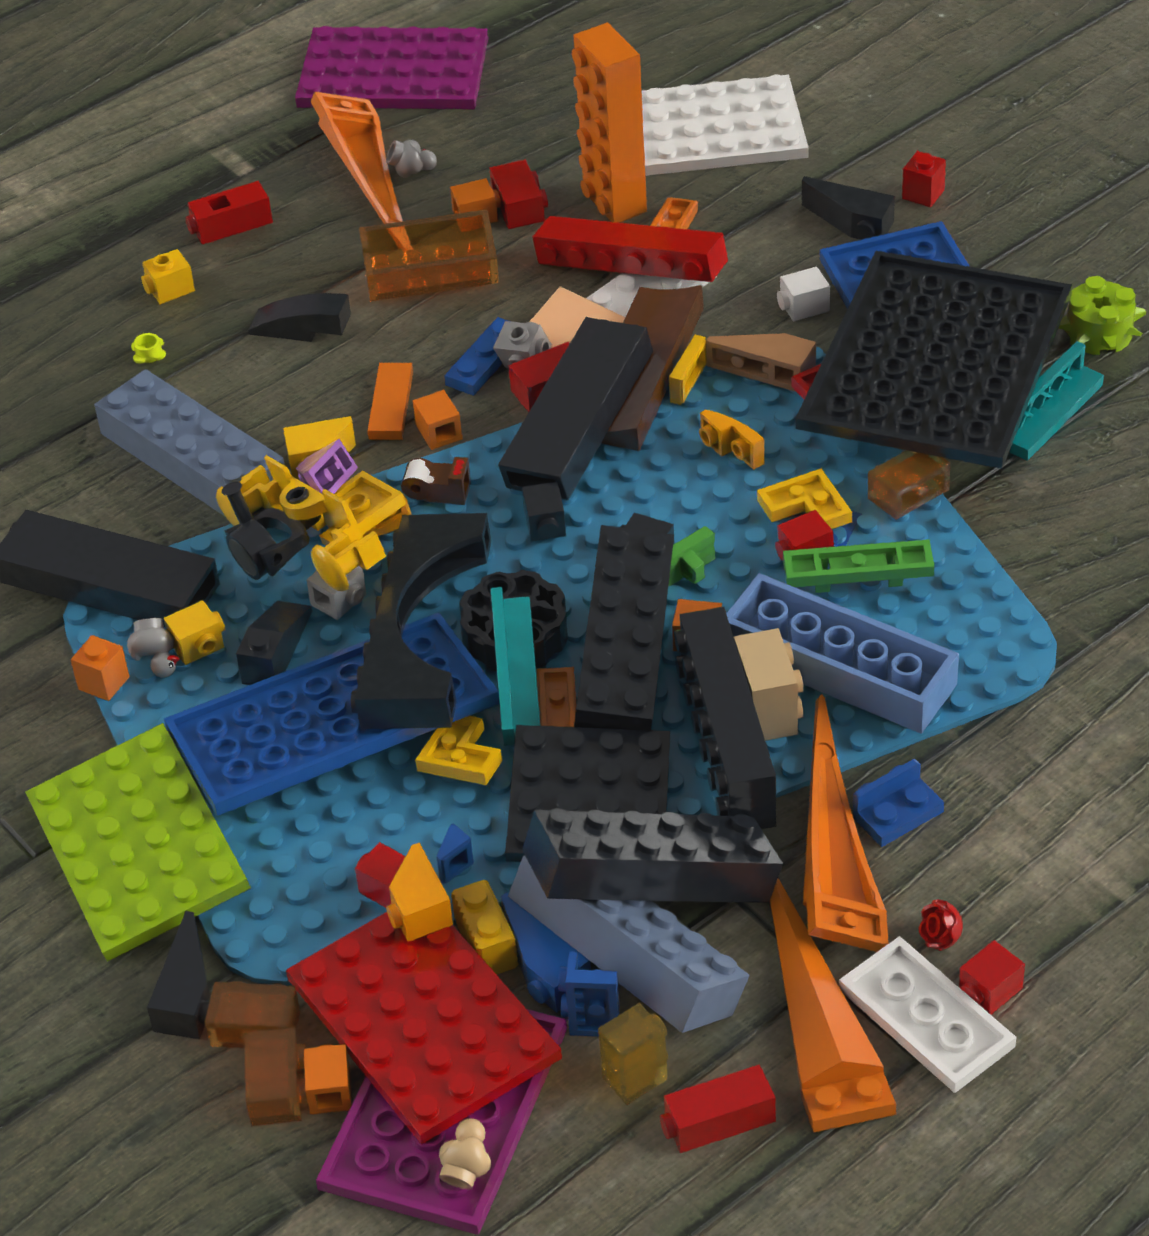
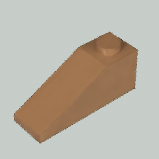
[706,333,816,392]

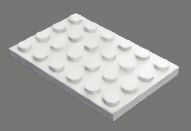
[642,75,808,176]

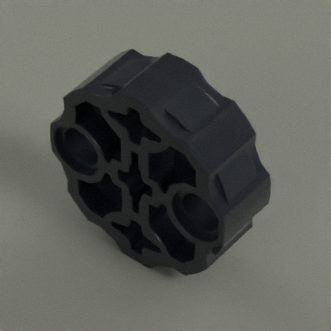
[459,570,568,672]

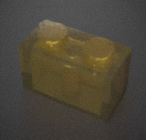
[598,1003,669,1105]

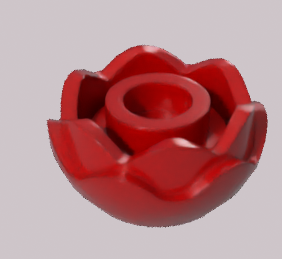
[918,899,963,951]

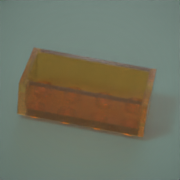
[359,209,499,302]

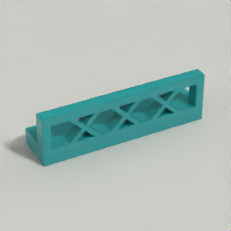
[1009,341,1104,461]
[491,587,541,746]

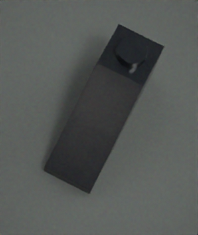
[802,176,895,240]
[236,600,313,685]
[147,911,215,1039]

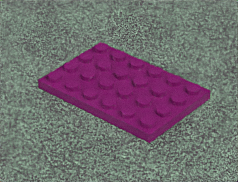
[295,26,488,109]
[316,1009,567,1235]

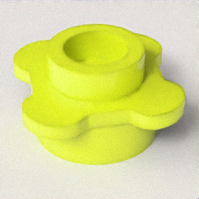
[131,333,166,364]

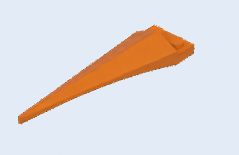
[311,92,415,264]
[803,694,889,952]
[770,878,896,1133]

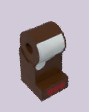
[401,457,471,505]

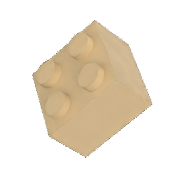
[734,628,803,741]

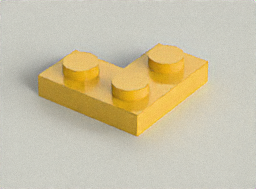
[757,468,852,529]
[415,716,503,785]

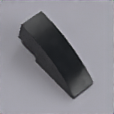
[249,293,351,342]

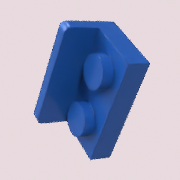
[853,759,944,847]
[559,952,620,1038]

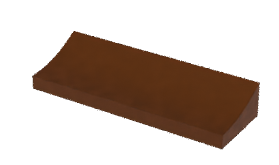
[601,285,704,451]

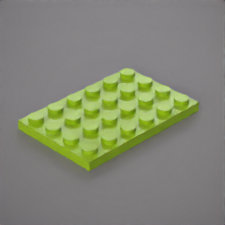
[25,723,251,962]

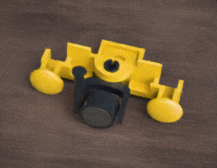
[216,455,406,592]

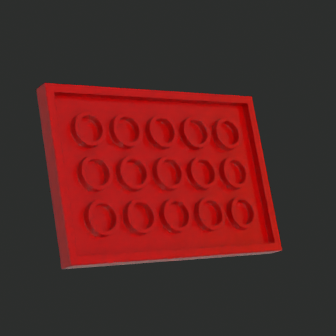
[286,912,562,1145]

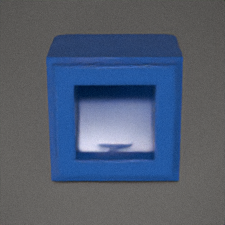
[436,823,474,885]

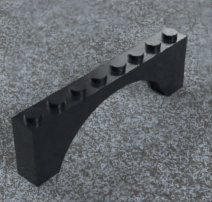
[351,513,492,729]

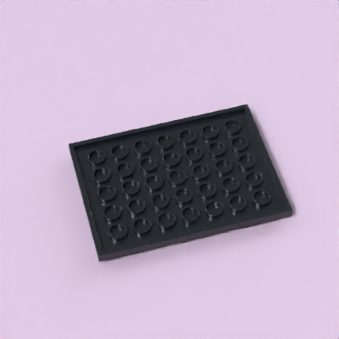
[795,251,1072,469]

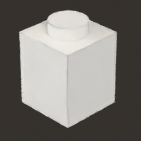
[777,266,830,322]

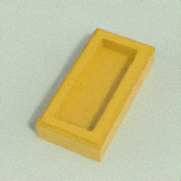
[669,335,706,405]

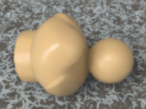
[439,1118,491,1190]

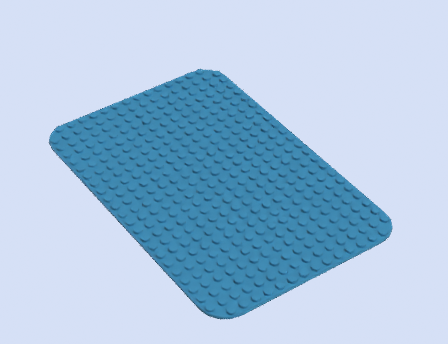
[63,347,1057,986]

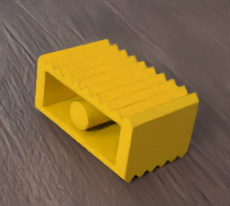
[451,880,519,975]

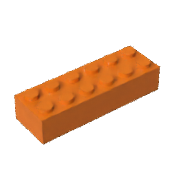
[572,22,647,223]

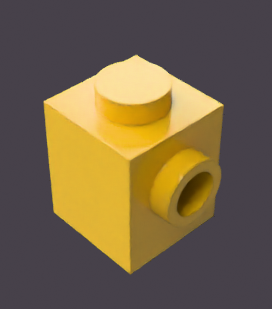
[141,249,195,304]
[163,600,225,665]

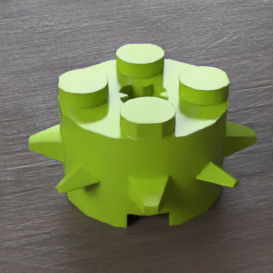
[1058,276,1146,355]

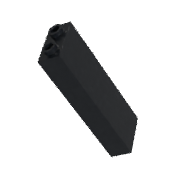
[498,317,653,500]
[0,510,220,627]

